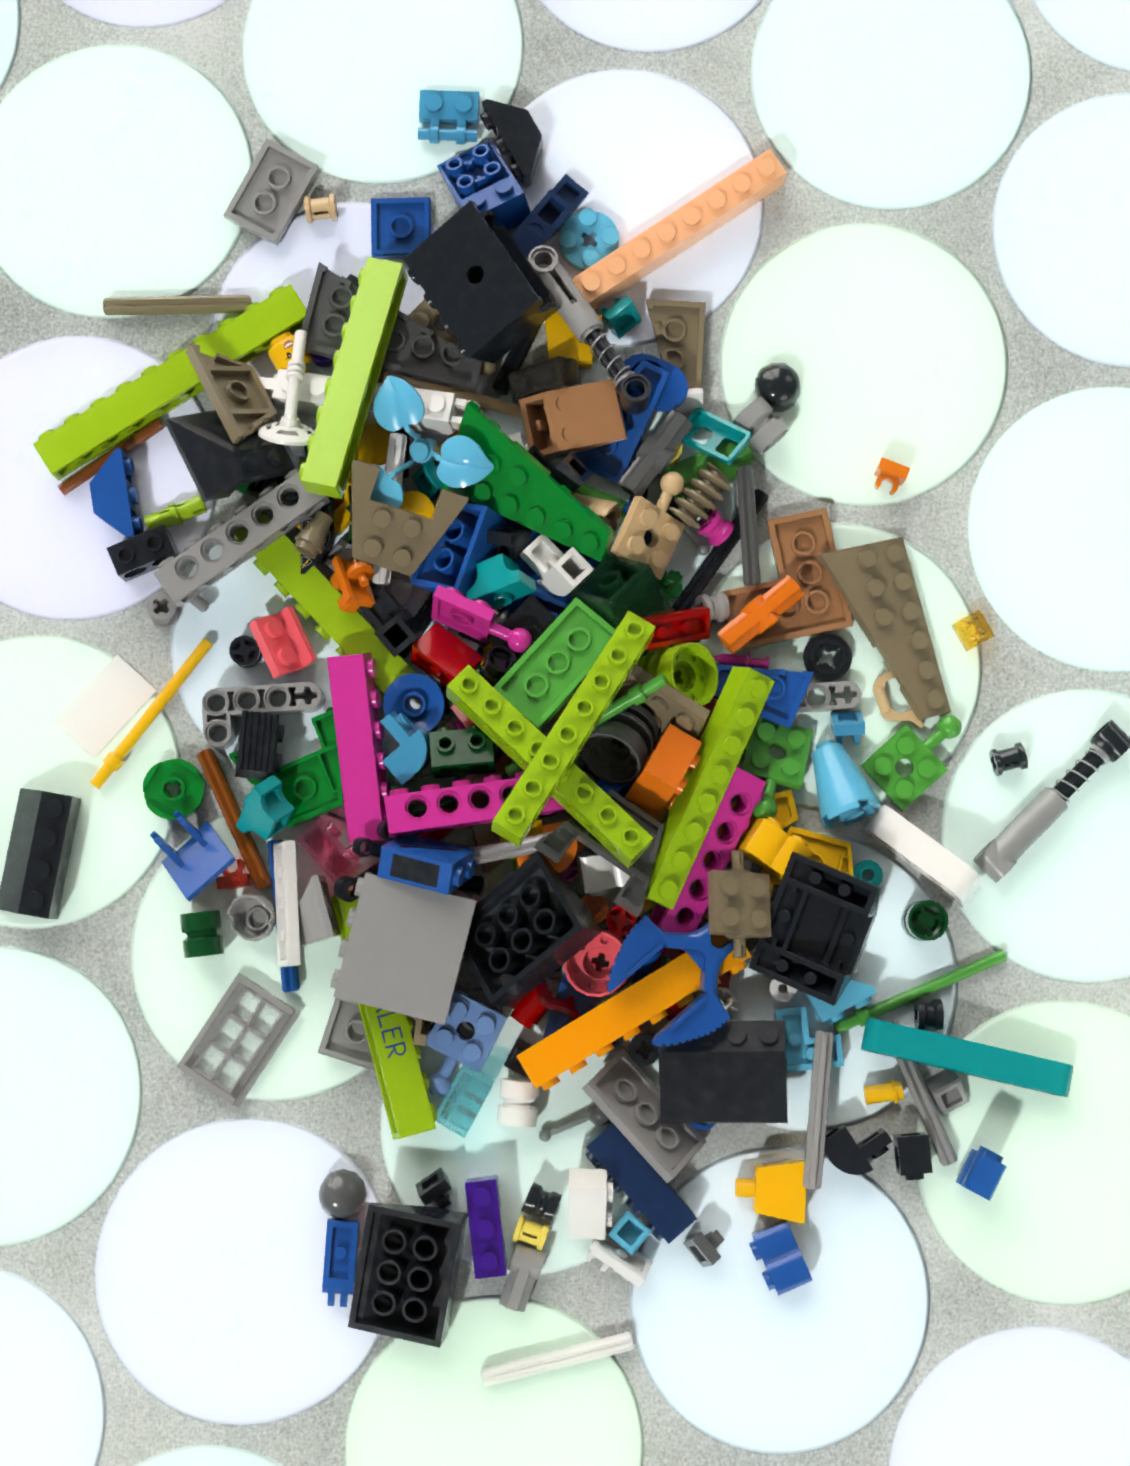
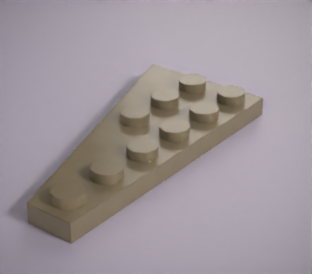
[817,537,951,720]

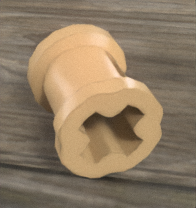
[304,193,338,224]

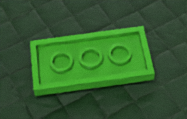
[494,597,616,731]

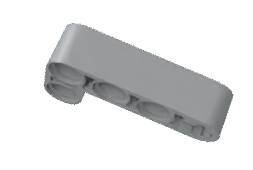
[202,682,325,749]

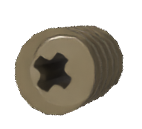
[667,462,733,530]

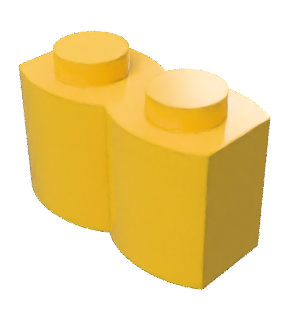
[737,817,813,881]

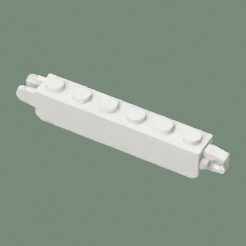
[259,369,480,435]

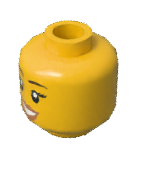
[268,332,313,373]

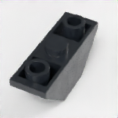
[480,99,543,188]

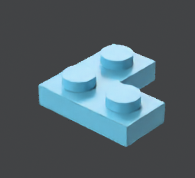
[774,1006,844,1072]

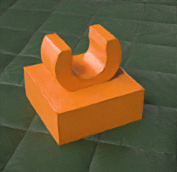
[874,457,910,496]

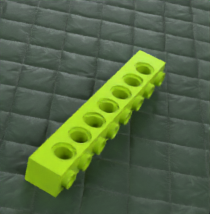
[491,610,656,847]
[446,665,653,869]

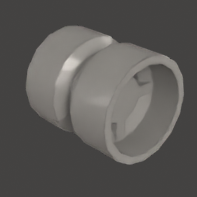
[733,396,790,454]

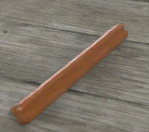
[197,748,271,891]

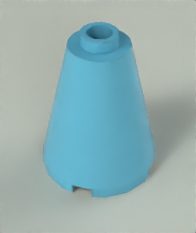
[812,740,882,829]

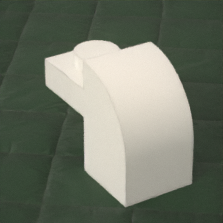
[519,534,594,596]

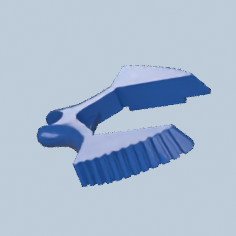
[607,915,733,1047]

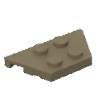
[186,344,277,444]

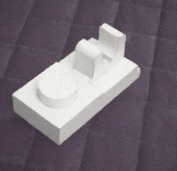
[585,1230,653,1288]

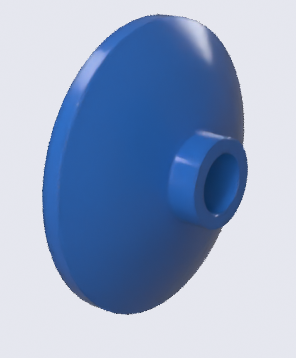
[383,673,445,733]

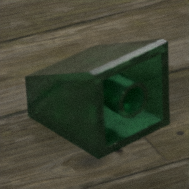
[569,554,674,660]

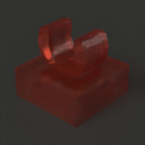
[216,859,253,891]

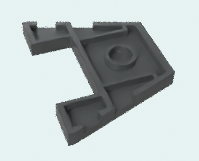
[534,790,664,918]

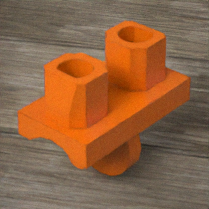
[330,555,376,613]

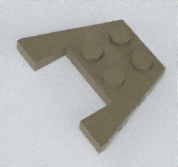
[351,458,469,577]

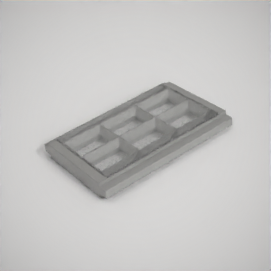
[176,973,301,1108]

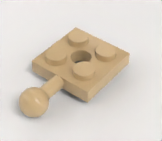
[610,471,685,580]

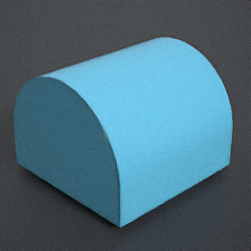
[608,1210,652,1256]

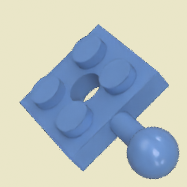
[426,988,508,1097]

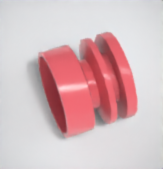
[564,929,634,997]

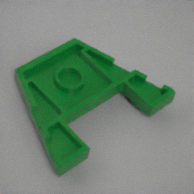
[229,709,344,828]

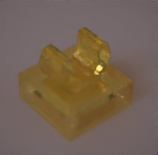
[951,609,995,652]

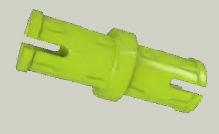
[143,494,208,530]

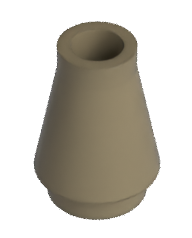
[294,511,334,559]

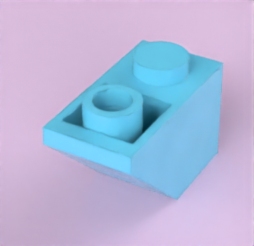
[803,980,877,1024]

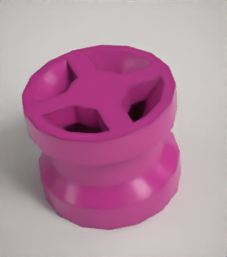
[695,509,734,547]

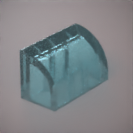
[437,1064,496,1138]

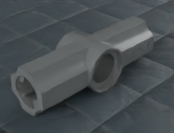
[618,410,693,497]

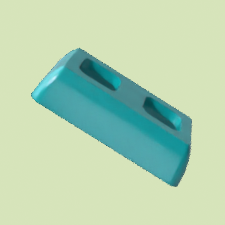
[681,408,751,466]

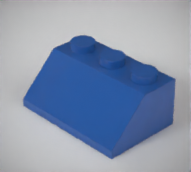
[410,503,507,597]

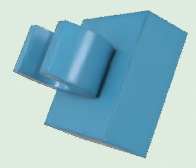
[830,710,865,745]

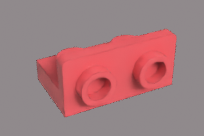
[248,606,317,679]

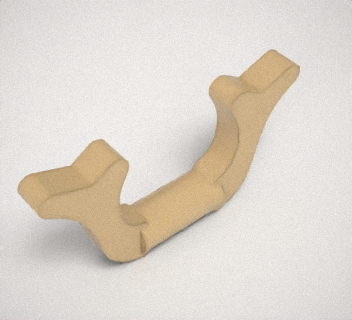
[872,671,924,729]

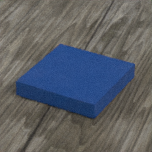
[371,197,431,259]

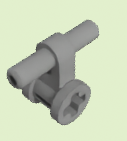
[147,593,210,629]

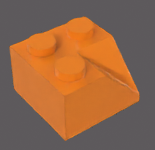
[625,723,702,816]

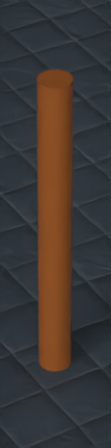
[58,418,164,496]

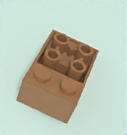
[519,379,628,461]

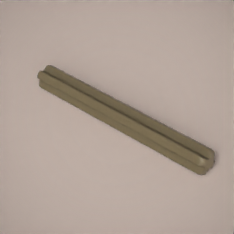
[103,295,252,315]

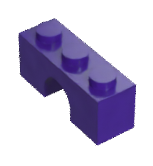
[465,1175,508,1279]

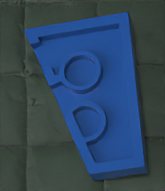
[714,664,814,730]

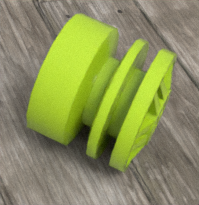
[638,642,719,706]

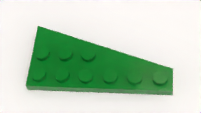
[442,401,615,562]

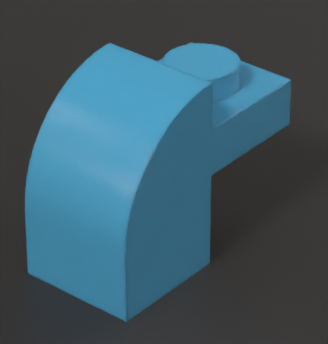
[380,710,430,785]

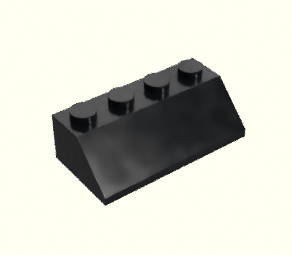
[0,788,81,919]

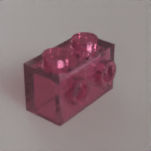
[295,819,364,883]

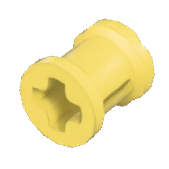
[512,1214,550,1251]

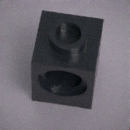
[893,1132,933,1180]

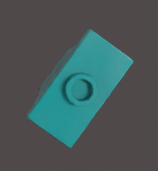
[466,553,536,609]
[236,774,295,841]

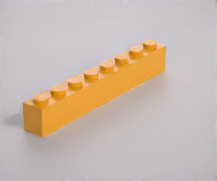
[516,935,752,1091]

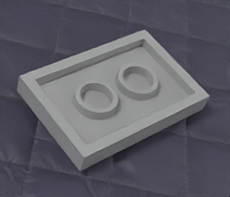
[223,138,320,246]

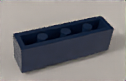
[585,1122,697,1244]

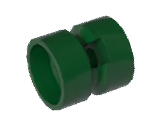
[901,900,949,941]
[180,910,224,958]

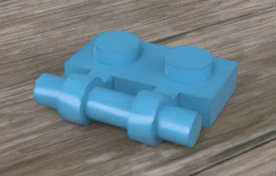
[418,90,480,145]

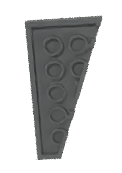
[301,262,482,393]

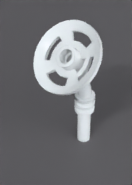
[258,330,315,446]

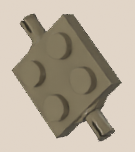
[708,850,771,959]

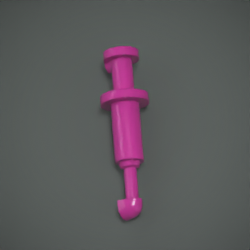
[712,652,770,669]

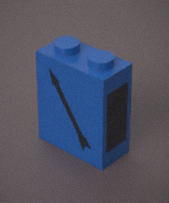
[377,834,476,895]

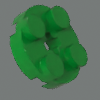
[143,759,206,820]

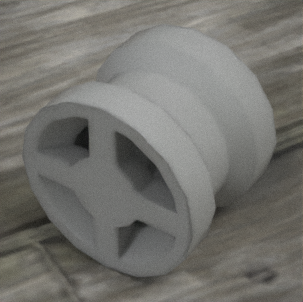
[694,592,730,624]

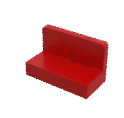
[411,623,482,688]

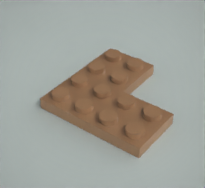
[721,508,853,651]

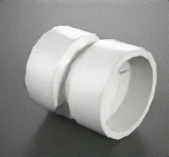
[496,1078,540,1127]

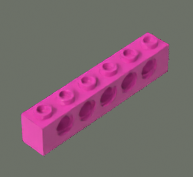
[649,767,766,951]
[384,771,567,837]

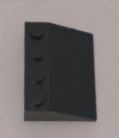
[464,852,602,1008]
[658,1020,788,1123]
[348,1203,468,1348]

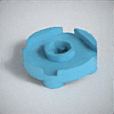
[560,209,619,271]

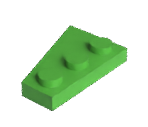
[661,441,755,500]

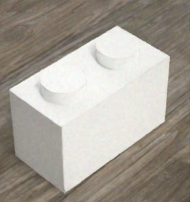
[568,1168,613,1240]

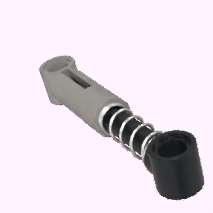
[528,245,651,415]
[973,720,1130,883]

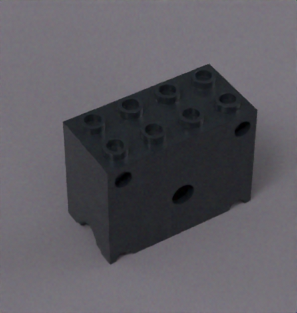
[403,201,561,364]

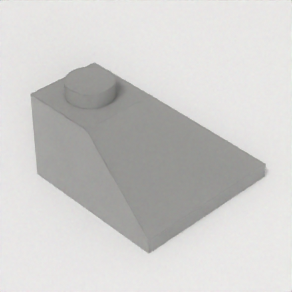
[298,875,340,946]

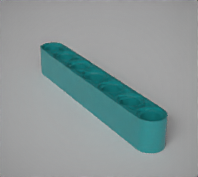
[861,1018,1074,1097]

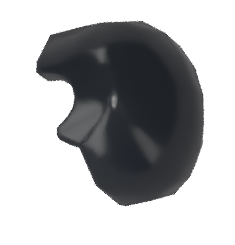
[754,363,800,412]

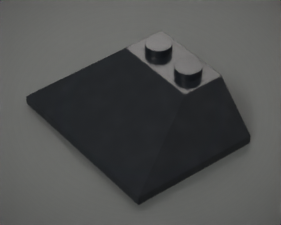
[164,410,300,502]
[748,851,881,1006]

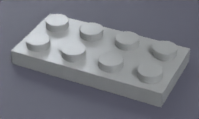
[582,1048,707,1183]

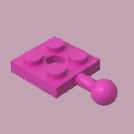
[431,585,532,653]

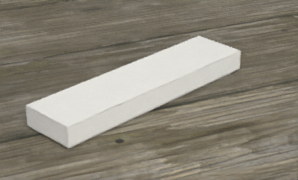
[273,840,301,967]

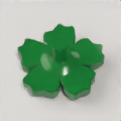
[647,570,683,604]

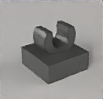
[683,1230,725,1267]

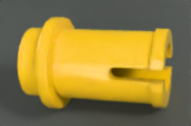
[863,1078,904,1106]

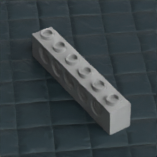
[153,468,331,607]

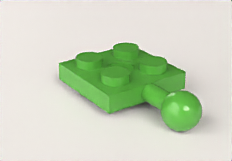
[860,714,962,811]
[742,717,813,819]

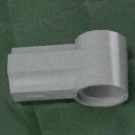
[499,1243,547,1312]

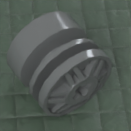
[580,699,659,784]

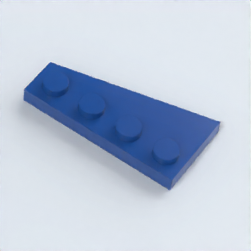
[574,360,672,484]

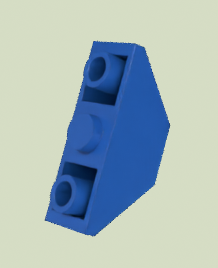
[89,448,143,539]

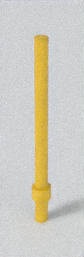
[90,638,213,789]

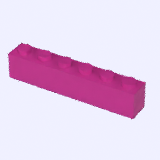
[327,652,392,842]

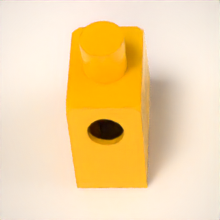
[545,312,602,385]
[735,1159,806,1223]

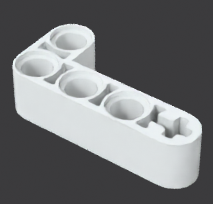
[864,805,982,908]

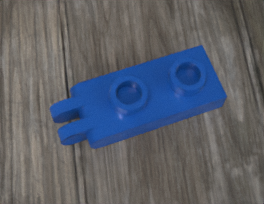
[322,1219,360,1307]

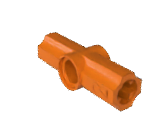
[716,575,805,654]

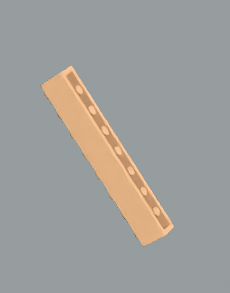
[572,149,787,310]

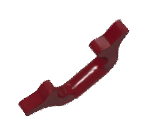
[535,966,580,1021]

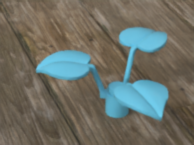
[370,375,494,508]

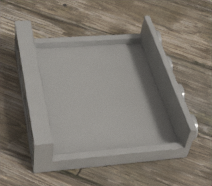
[330,872,477,1025]

